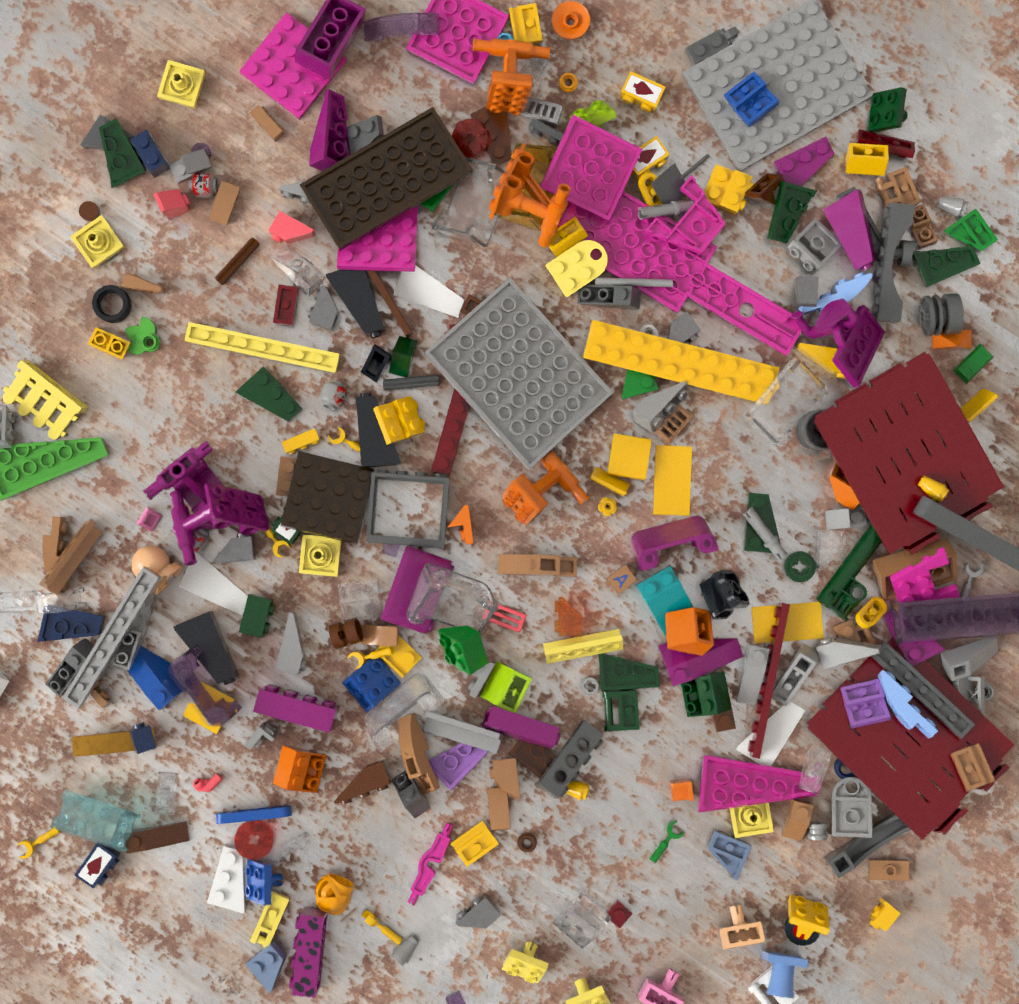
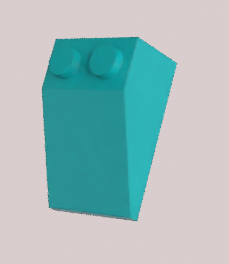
[635,566,693,635]

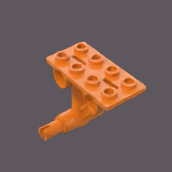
[472,38,550,115]
[488,143,571,247]
[502,451,589,525]

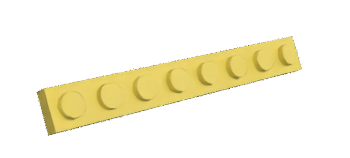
[184,322,340,373]

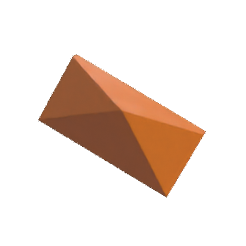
[932,330,972,349]

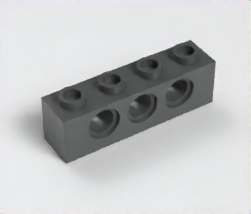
[536,720,604,799]

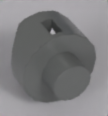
[893,240,918,267]

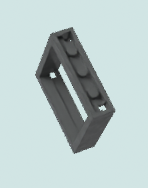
[366,469,450,548]

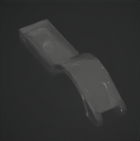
[0,587,87,613]

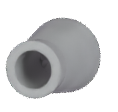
[938,196,969,217]
[391,935,419,966]

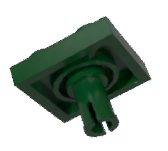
[867,87,908,133]

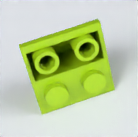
[480,661,532,713]

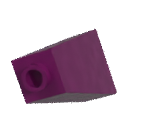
[823,189,877,271]
[481,706,561,749]

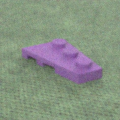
[429,743,489,790]

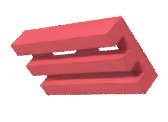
[484,601,527,633]

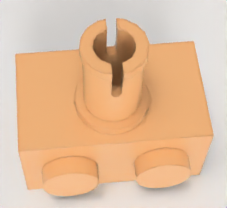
[719,905,765,950]

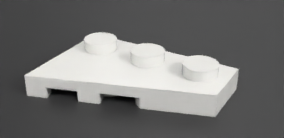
[207,845,246,914]

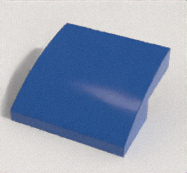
[724,71,779,127]

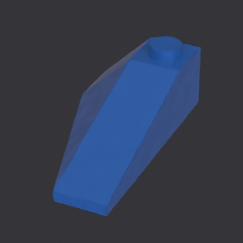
[127,646,193,711]

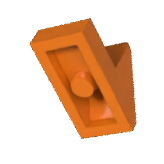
[448,505,474,545]

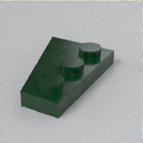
[99,118,146,188]
[767,182,817,243]
[912,246,981,288]
[235,366,303,422]
[743,493,781,553]
[598,653,660,691]

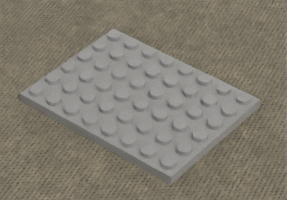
[682,0,873,172]
[424,277,613,470]

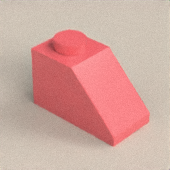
[153,189,191,220]
[268,211,316,244]

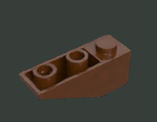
[334,759,392,805]

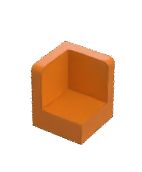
[670,779,694,801]

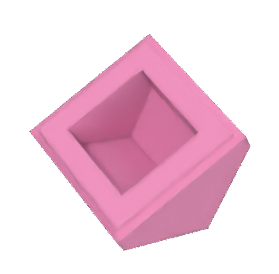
[137,507,162,531]

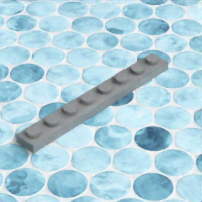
[62,566,161,709]

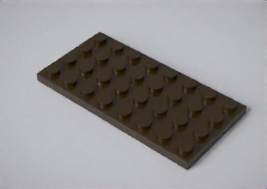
[300,107,473,251]

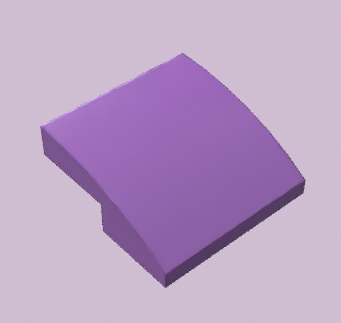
[841,679,890,729]

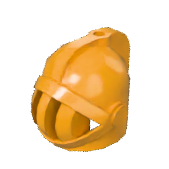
[315,872,355,915]

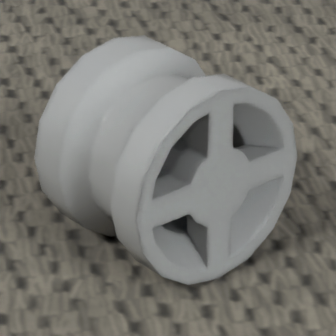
[807,822,827,840]

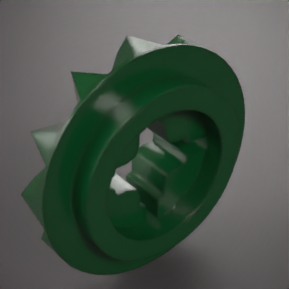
[784,551,816,582]

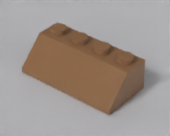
[873,538,957,601]

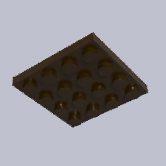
[280,451,374,544]

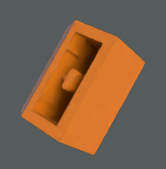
[665,607,714,656]
[273,745,327,793]

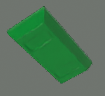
[953,343,994,384]

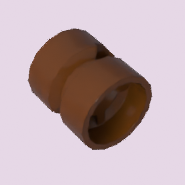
[329,618,364,649]

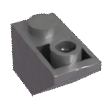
[308,285,339,331]
[667,311,701,343]
[391,771,431,819]
[456,894,501,928]

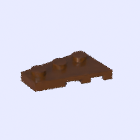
[470,107,512,167]

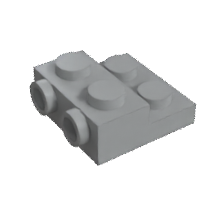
[787,218,842,273]

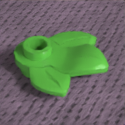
[125,317,160,355]

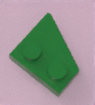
[944,209,998,252]
[622,369,658,400]

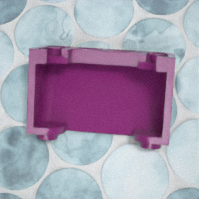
[631,516,719,571]
[381,545,454,634]

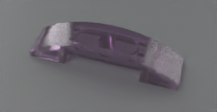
[364,13,439,42]

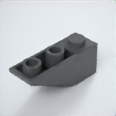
[578,285,641,310]
[45,638,94,697]

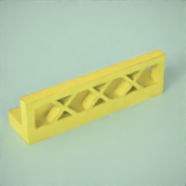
[543,629,623,664]

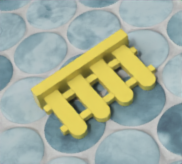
[3,360,88,439]

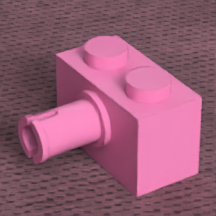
[638,968,684,1004]

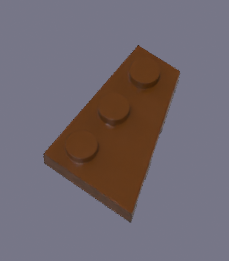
[509,740,564,782]

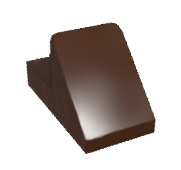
[745,173,784,205]

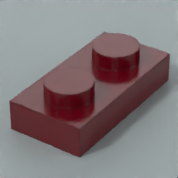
[273,284,299,326]

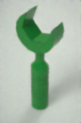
[650,820,684,864]

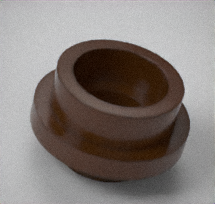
[517,832,537,852]

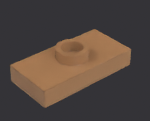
[869,859,909,881]

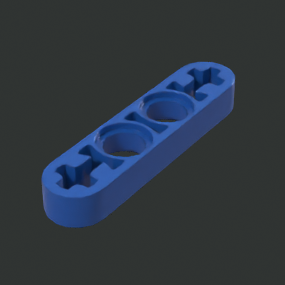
[215,805,292,824]

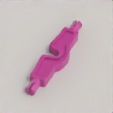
[407,822,454,906]

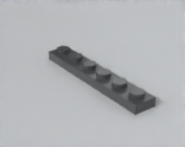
[871,642,975,739]

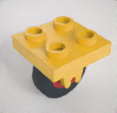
[785,894,830,946]

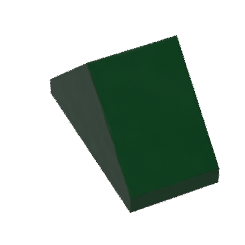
[389,336,418,378]

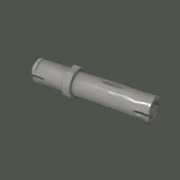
[638,200,694,220]
[742,507,788,561]

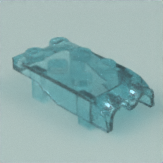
[50,789,141,853]

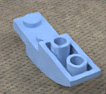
[798,272,873,315]
[877,670,938,738]

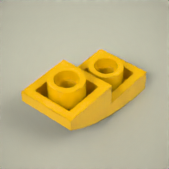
[88,327,131,360]

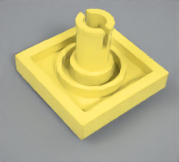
[157,60,206,109]
[70,215,125,269]
[299,535,342,577]
[729,803,774,838]
[502,942,549,983]
[565,978,611,1004]

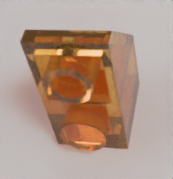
[554,597,582,637]

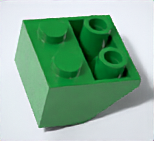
[438,625,488,675]

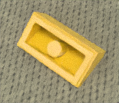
[549,216,588,257]
[961,388,998,423]
[590,467,630,496]

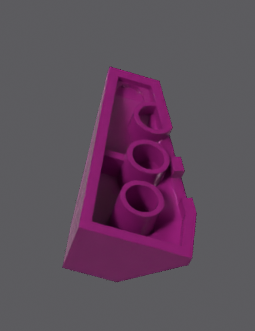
[309,89,350,171]
[658,638,744,687]

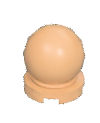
[131,545,182,595]

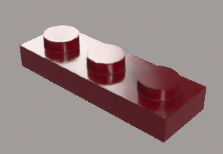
[856,129,915,158]

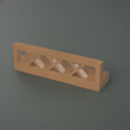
[39,519,103,595]

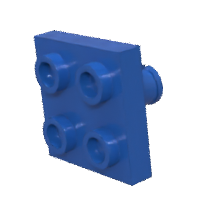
[245,859,283,906]

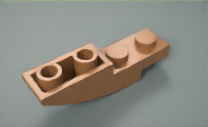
[42,516,69,595]
[497,554,577,577]
[399,713,440,794]

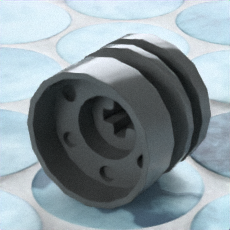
[920,293,964,337]
[795,409,829,451]

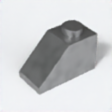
[214,533,256,564]

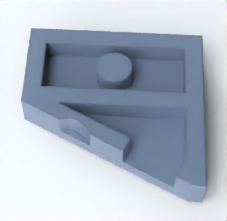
[708,829,752,880]
[246,941,286,993]

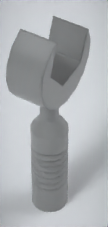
[958,562,984,607]

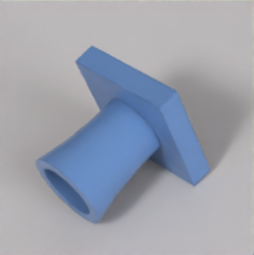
[761,950,808,998]

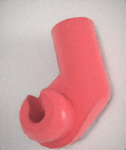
[193,773,223,792]

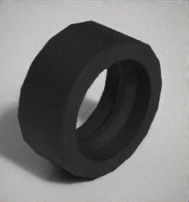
[92,285,132,323]

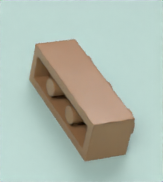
[250,105,284,142]

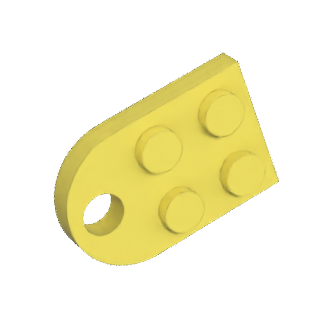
[545,240,608,298]

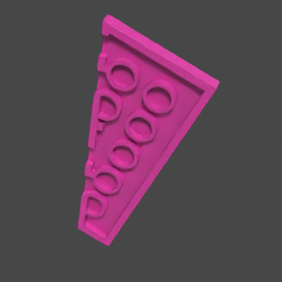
[698,755,820,813]

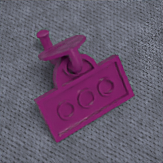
[791,298,885,388]

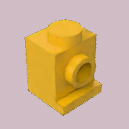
[869,897,901,932]

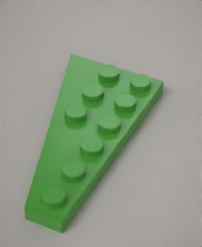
[0,437,110,501]

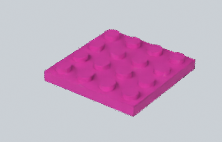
[406,0,509,85]
[239,12,347,120]
[540,115,643,221]
[337,205,419,272]

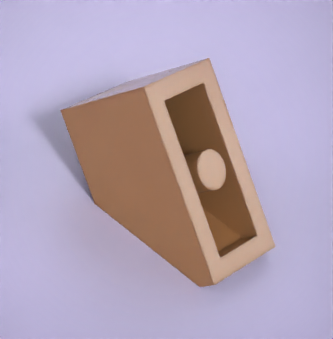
[489,758,521,801]
[781,799,814,841]

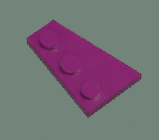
[773,137,835,186]
[882,606,945,666]

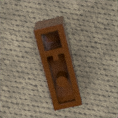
[124,821,190,854]

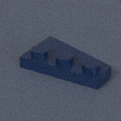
[37,604,104,642]

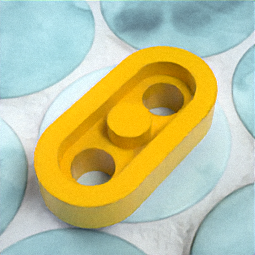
[638,173,662,206]
[856,596,887,629]

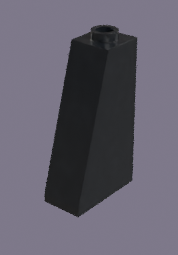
[326,270,385,338]
[356,393,401,468]
[173,611,239,685]

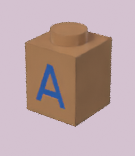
[606,564,637,594]

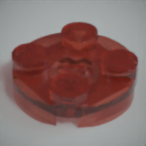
[452,119,490,158]
[234,820,273,860]

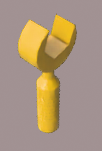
[328,427,360,453]
[264,526,291,558]
[347,647,393,669]
[17,826,61,859]
[361,910,402,945]

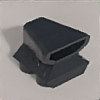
[699,570,750,620]

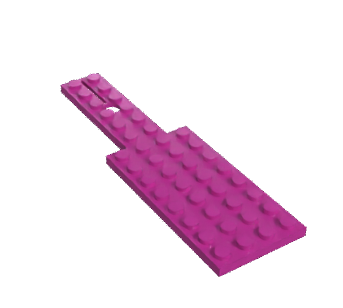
[558,191,802,356]

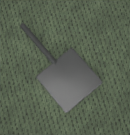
[650,154,709,204]

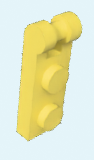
[250,890,290,948]

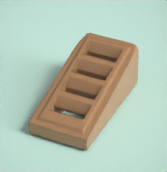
[121,273,166,294]
[654,404,693,445]

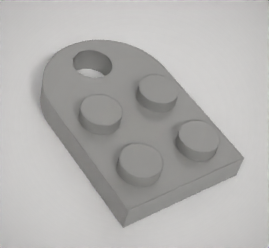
[831,777,872,838]

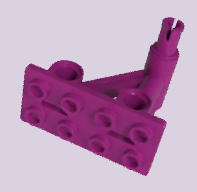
[143,441,224,531]
[170,482,269,566]

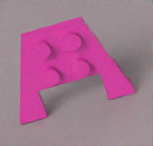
[644,175,726,255]
[890,547,961,606]

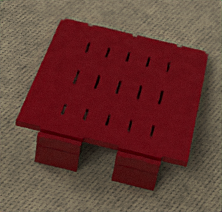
[814,352,1004,555]
[807,637,1014,841]

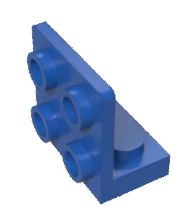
[342,658,401,713]

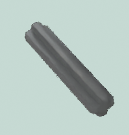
[383,375,440,390]

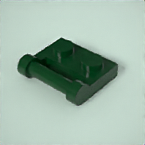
[602,690,640,731]

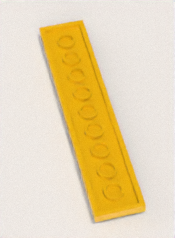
[582,320,779,405]

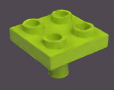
[569,100,617,129]

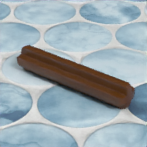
[215,237,260,285]

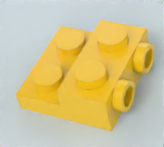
[704,164,754,215]
[373,396,425,445]

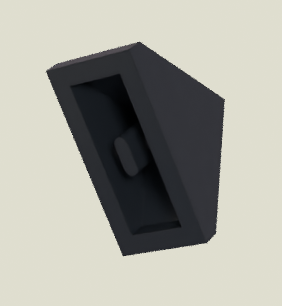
[361,344,392,383]

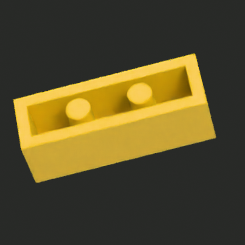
[281,428,321,455]

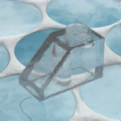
[816,530,847,569]
[798,745,832,794]

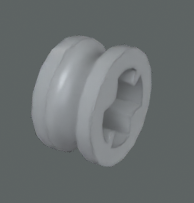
[581,677,599,695]

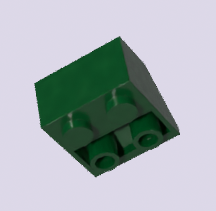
[681,671,732,717]

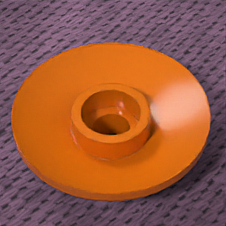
[552,1,590,39]

